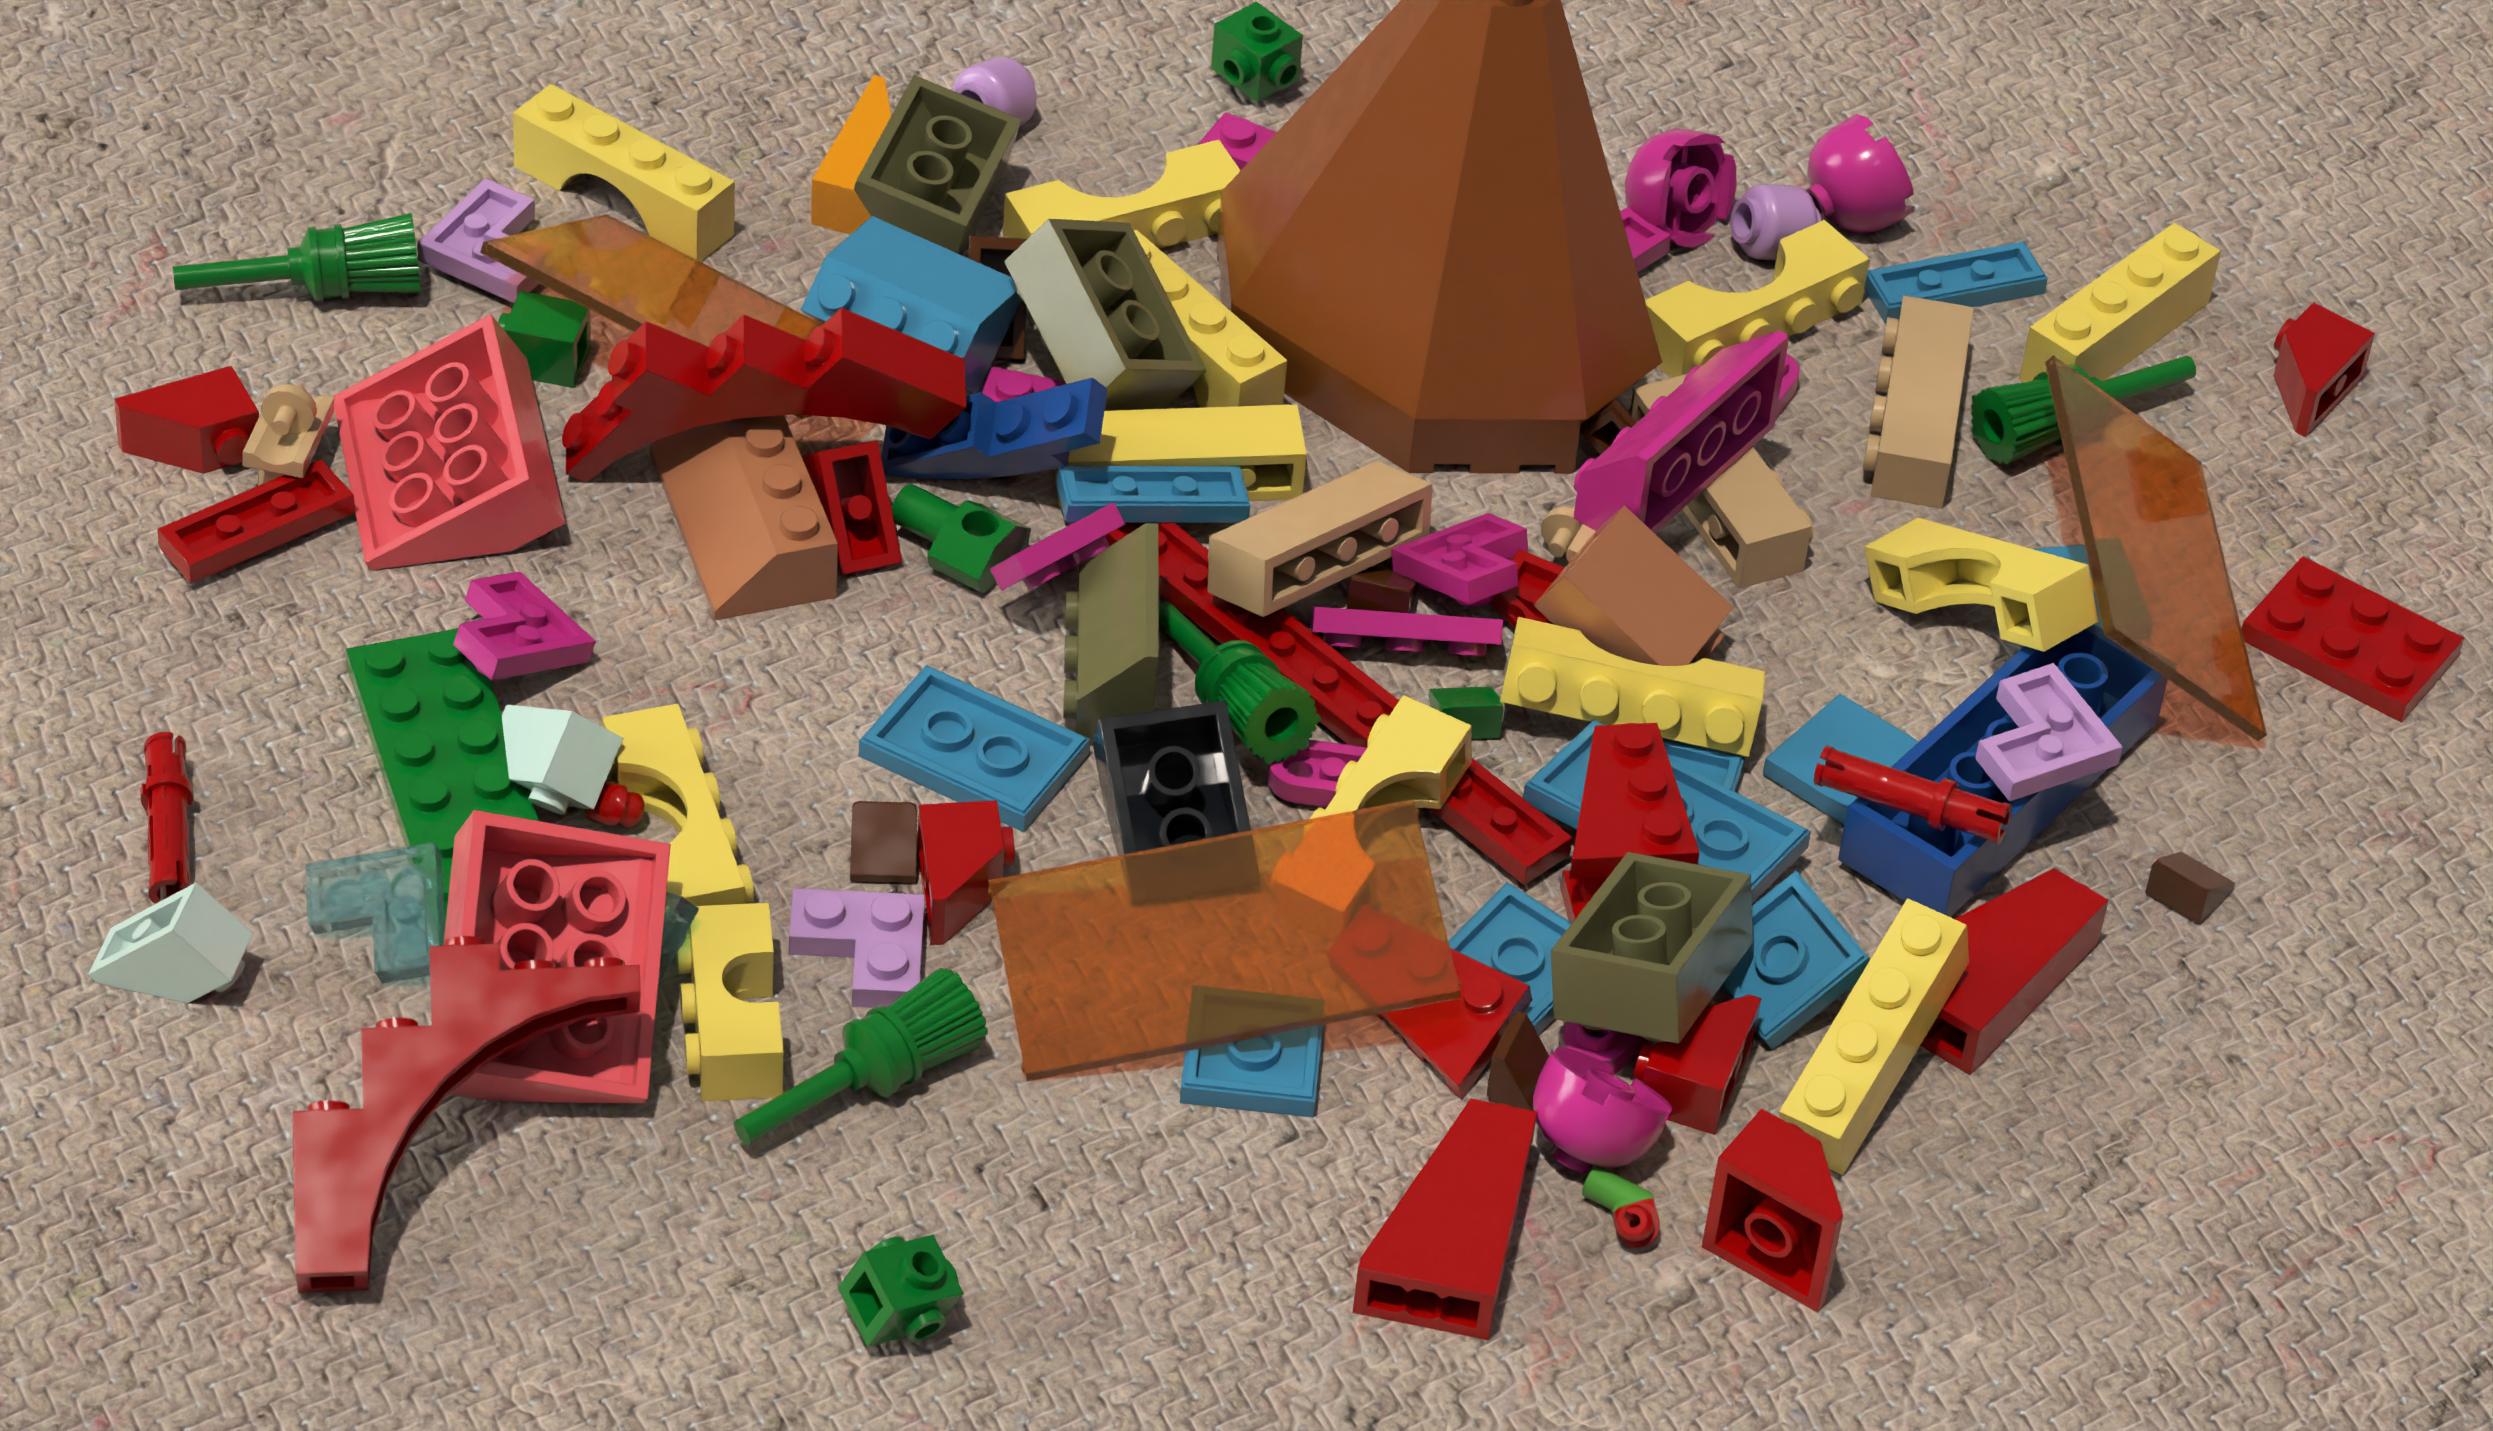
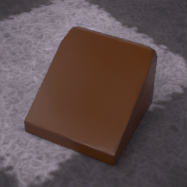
[1580,400,1637,455]
[1346,567,1419,613]
[850,801,918,883]
[2145,852,2235,924]
[1487,1011,1549,1111]

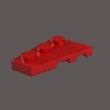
[1569,723,1700,879]
[1327,907,1533,1100]

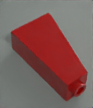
[1920,868,2109,1075]
[1352,1098,1537,1340]

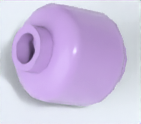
[952,56,1037,128]
[1730,184,1821,260]

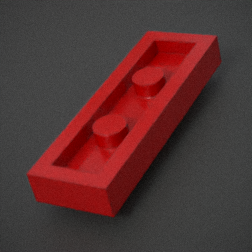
[157,459,355,583]

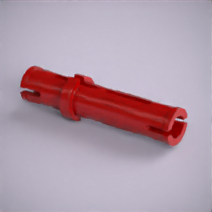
[140,732,193,904]
[1814,745,2012,844]

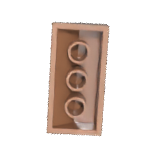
[650,415,838,620]

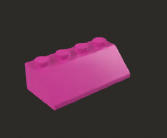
[1573,331,1789,533]

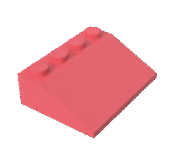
[333,314,565,570]
[444,810,671,1104]

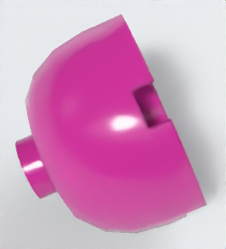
[1805,114,1915,234]
[1625,128,1737,248]
[1533,1048,1672,1173]

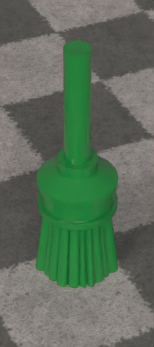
[173,213,421,302]
[1971,356,2196,464]
[1159,603,1321,765]
[734,968,988,1145]

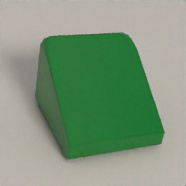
[1429,686,1504,739]

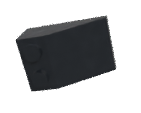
[1092,700,1262,908]

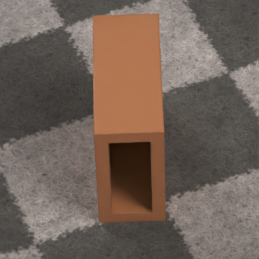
[1534,505,1734,666]

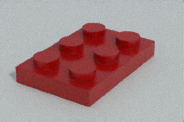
[2239,556,2464,723]

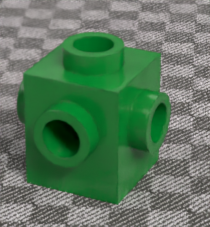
[1211,2,1303,103]
[837,1234,964,1347]

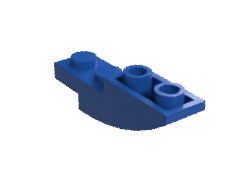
[881,378,1108,479]

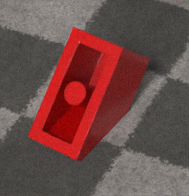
[2273,302,2375,438]
[114,365,259,474]
[801,440,902,575]
[917,800,1015,945]
[1633,994,1762,1135]

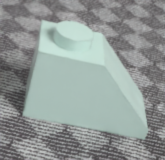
[502,705,623,814]
[88,883,254,1003]

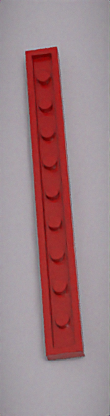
[1105,522,1573,885]

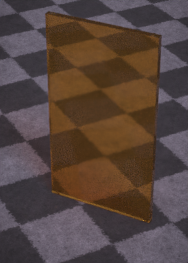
[480,214,823,419]
[2045,355,2267,742]
[988,799,1462,1081]

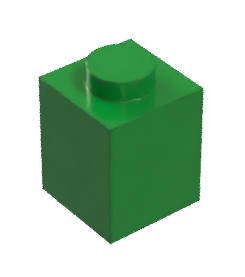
[498,291,591,388]

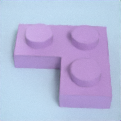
[417,178,551,303]
[1975,663,2123,802]
[789,888,925,1008]

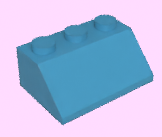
[800,216,1022,394]

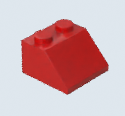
[1702,1108,1844,1313]

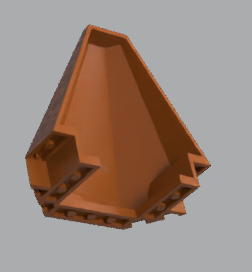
[1216,0,1662,474]

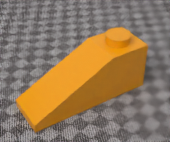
[811,75,891,235]

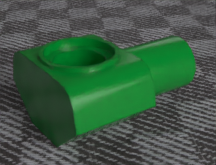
[891,484,1031,593]

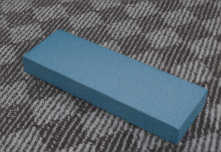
[1864,241,2048,324]
[1056,466,1251,523]

